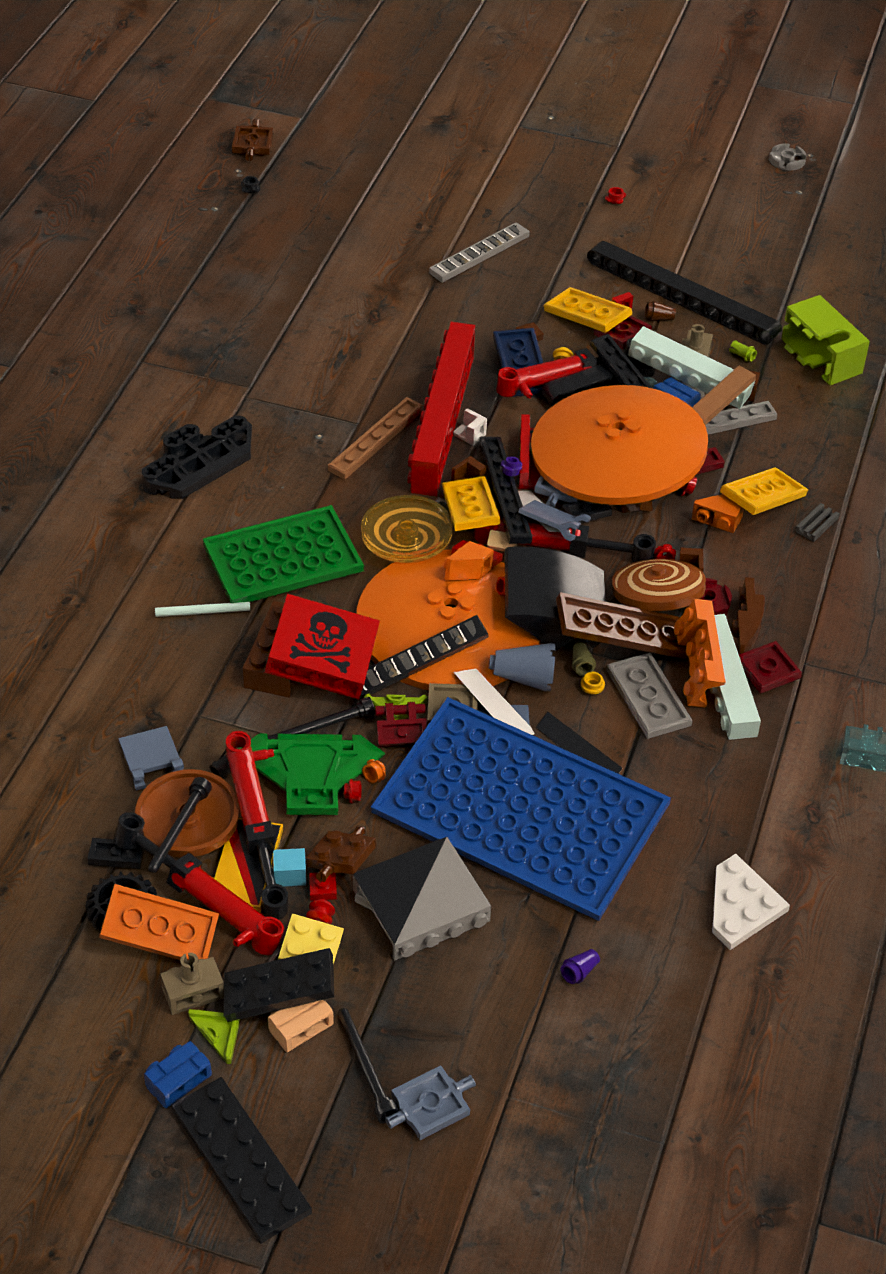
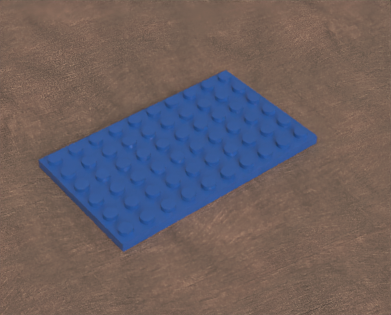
[371,697,671,921]

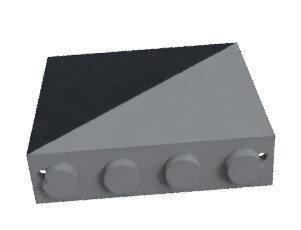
[352,837,491,961]

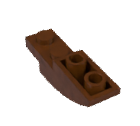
[731,577,765,654]

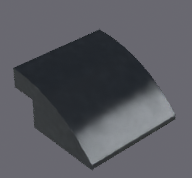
[505,547,605,651]

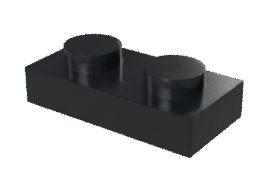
[562,500,612,523]
[87,838,145,869]

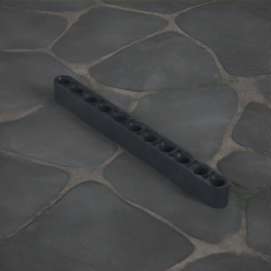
[587,241,782,345]

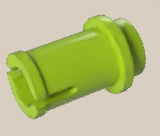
[729,340,757,362]

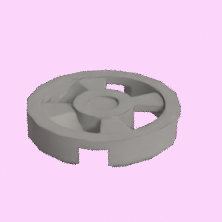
[769,144,807,171]

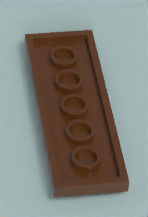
[556,592,689,660]

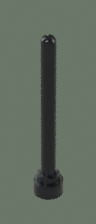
[268,697,376,739]
[148,777,212,873]
[338,1008,399,1123]

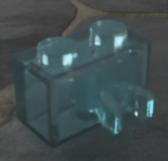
[840,724,886,772]

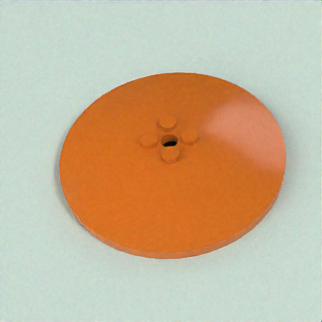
[531,385,708,505]
[356,550,542,691]

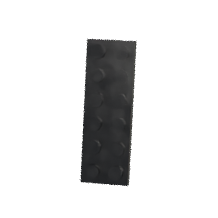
[171,1077,312,1244]

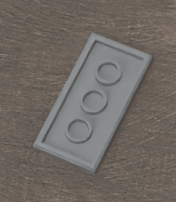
[606,653,692,739]

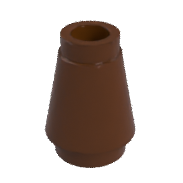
[645,300,676,321]

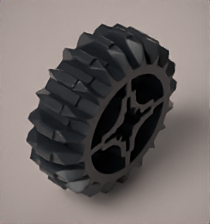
[85,871,157,932]

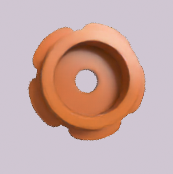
[363,759,386,783]

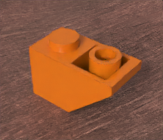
[691,494,744,533]
[444,541,494,580]

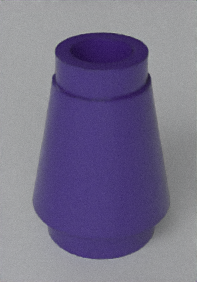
[560,949,600,984]

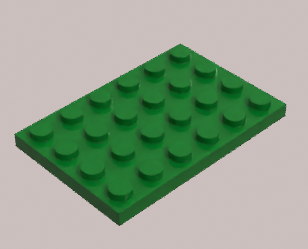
[203,505,364,604]

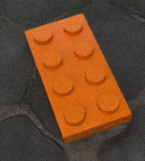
[99,884,219,960]

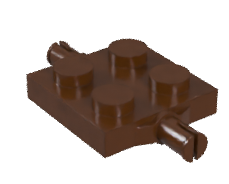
[232,118,274,161]
[305,825,376,882]

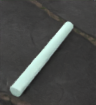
[155,602,250,617]

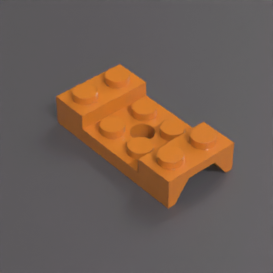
[674,599,726,708]

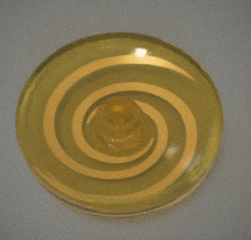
[361,495,452,563]

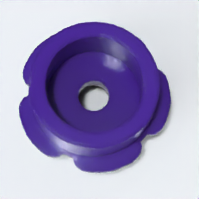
[501,456,523,476]

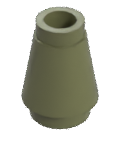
[572,642,596,676]

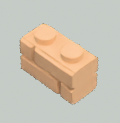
[268,1000,334,1052]

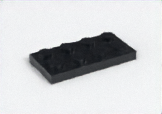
[224,948,335,1022]

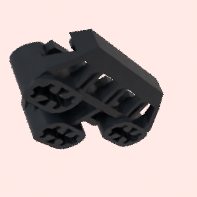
[141,416,252,499]

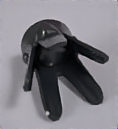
[209,748,237,779]

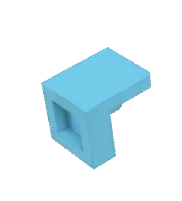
[273,848,306,886]

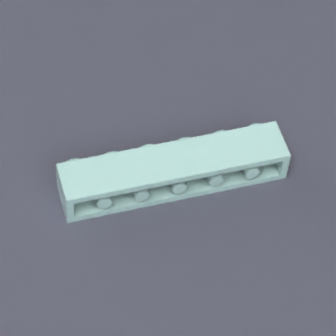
[628,326,755,409]
[709,614,761,740]

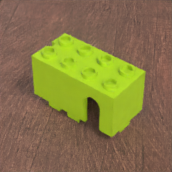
[781,295,870,386]

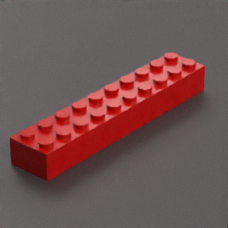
[407,322,476,497]

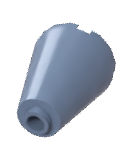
[489,643,555,692]

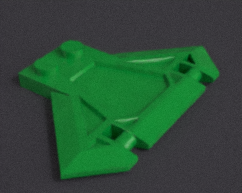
[238,733,385,815]

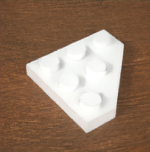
[712,854,790,950]

